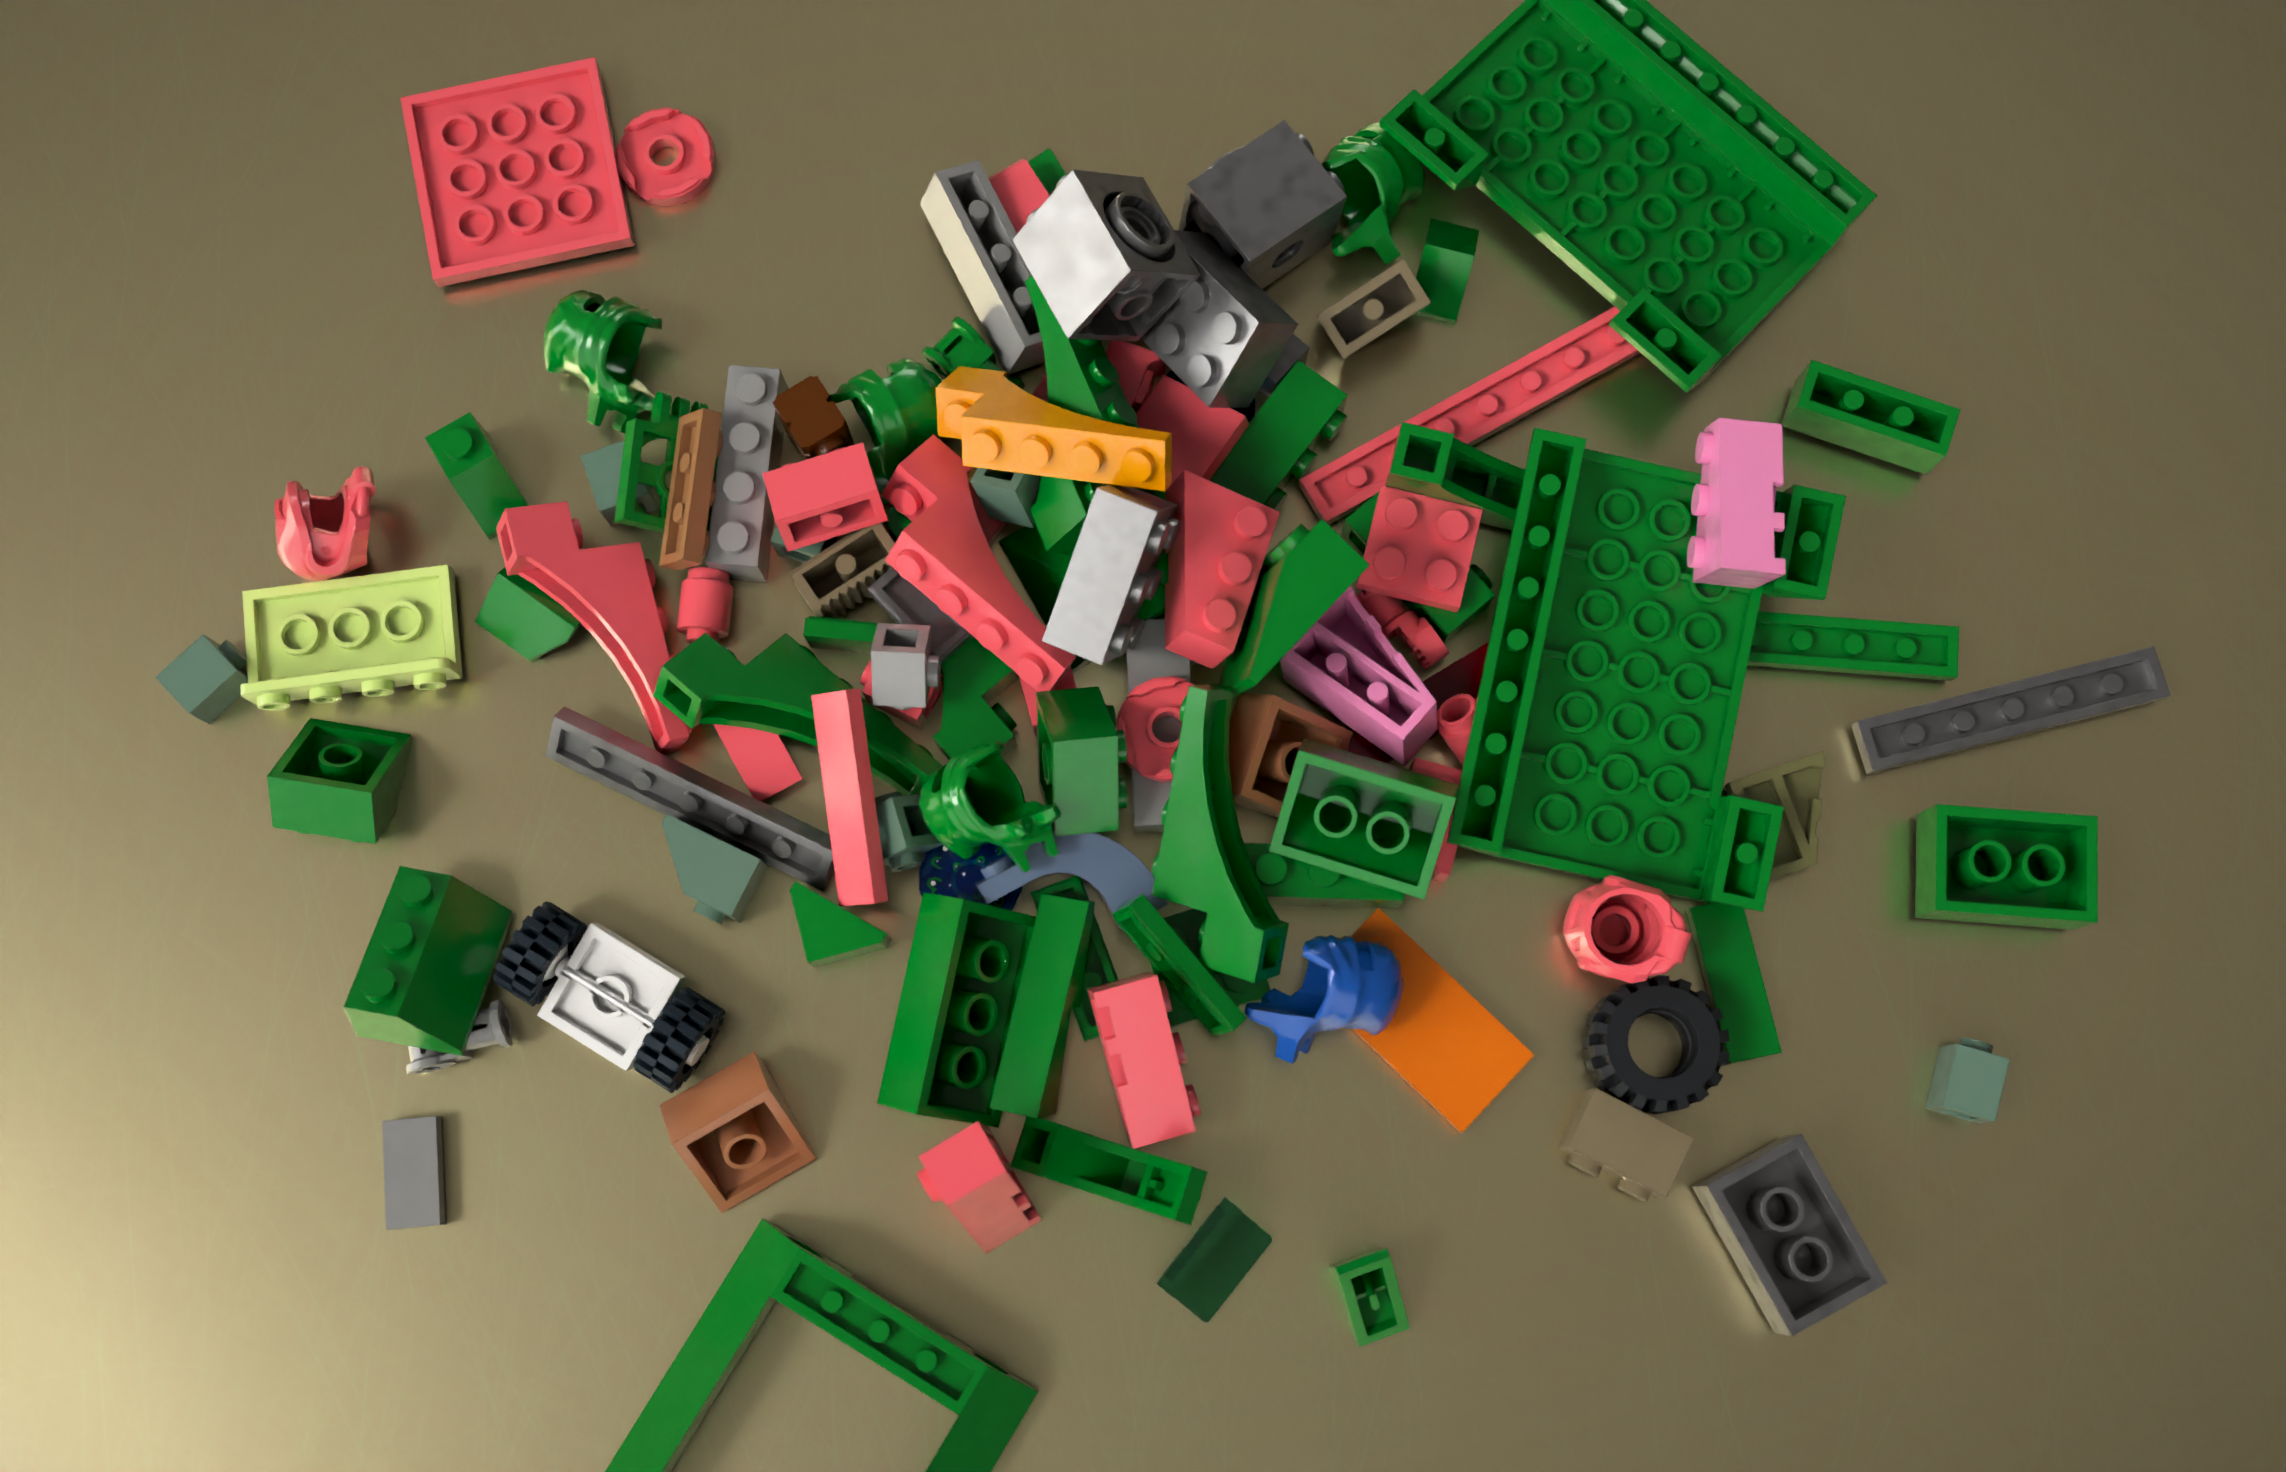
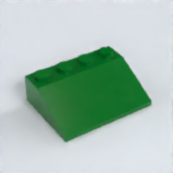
[1219,519,1370,698]

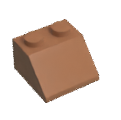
[1229,693,1354,818]
[659,1051,816,1213]

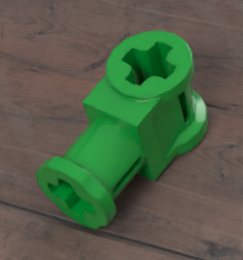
[921,317,1025,389]

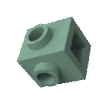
[875,792,942,872]

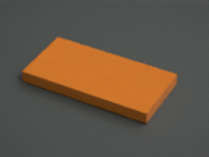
[1351,907,1534,1133]

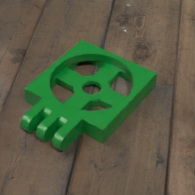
[614,391,718,533]

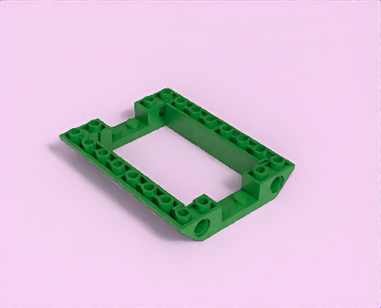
[605,1218,1038,1472]

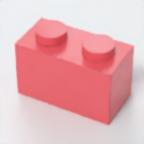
[762,442,888,552]

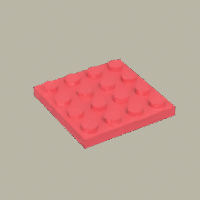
[400,57,635,287]

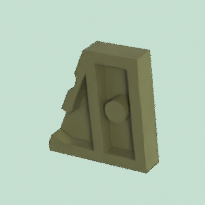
[1725,751,1826,881]

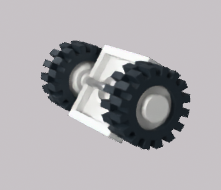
[493,901,725,1093]

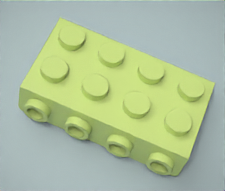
[240,564,463,710]

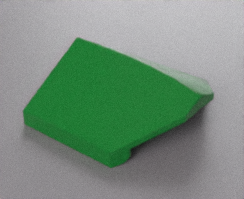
[475,567,581,662]

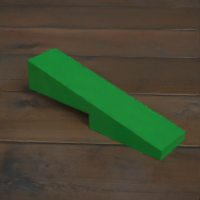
[989,893,1095,1119]

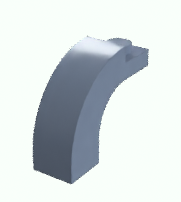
[975,828,1168,929]

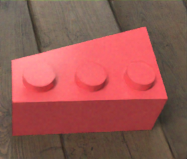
[1165,470,1280,669]
[1087,972,1201,1149]
[917,1121,1042,1254]

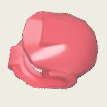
[274,466,376,581]
[1563,875,1692,983]

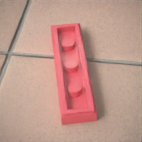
[811,688,888,906]

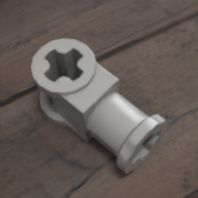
[406,999,513,1075]

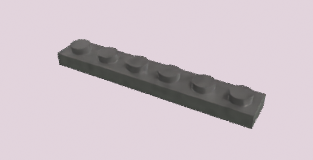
[1851,647,2171,774]
[545,706,834,891]

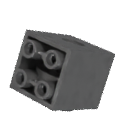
[1178,120,1347,289]
[1012,169,1200,341]

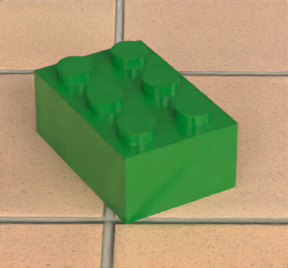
[1915,804,2098,930]

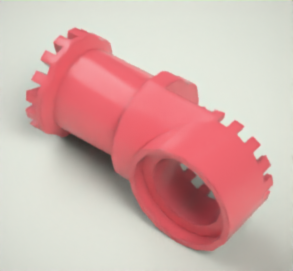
[1356,590,1449,670]

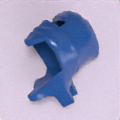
[1244,935,1404,1064]

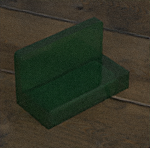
[1156,1197,1272,1322]

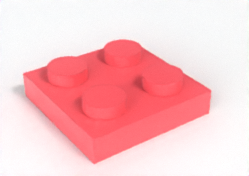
[1356,485,1483,613]

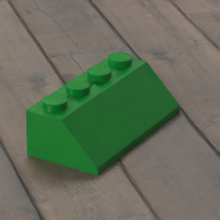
[877,892,1036,1128]

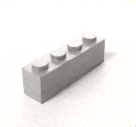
[920,160,1045,375]
[705,365,789,583]
[1126,619,1201,834]

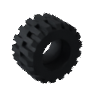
[1583,975,1730,1114]

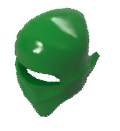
[1321,123,1425,265]
[543,290,662,433]
[829,358,946,505]
[918,741,1061,873]

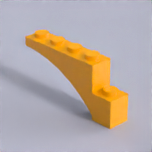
[935,366,1172,491]

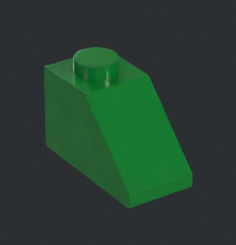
[425,412,530,539]

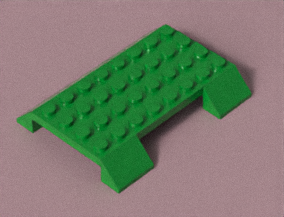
[1379,0,1878,393]
[1447,428,1846,912]

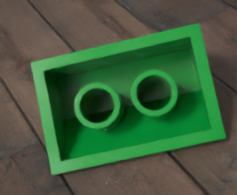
[1269,738,1459,900]
[344,866,513,1056]

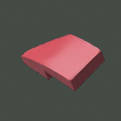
[713,724,803,801]

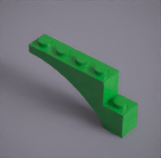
[1025,275,1139,555]
[1385,422,1524,530]
[883,506,1019,760]
[653,632,942,796]
[1152,683,1289,983]

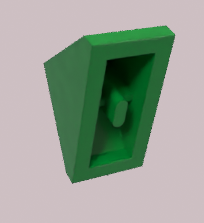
[1414,218,1479,324]
[790,881,892,968]
[1329,1247,1410,1347]

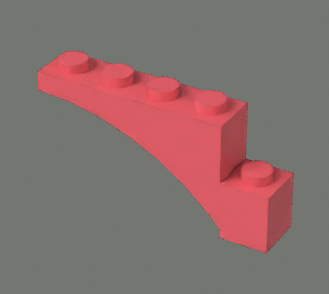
[881,434,1076,692]
[496,501,692,754]

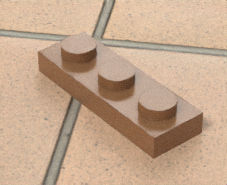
[659,408,723,571]

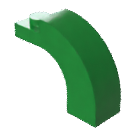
[1010,1116,1208,1226]

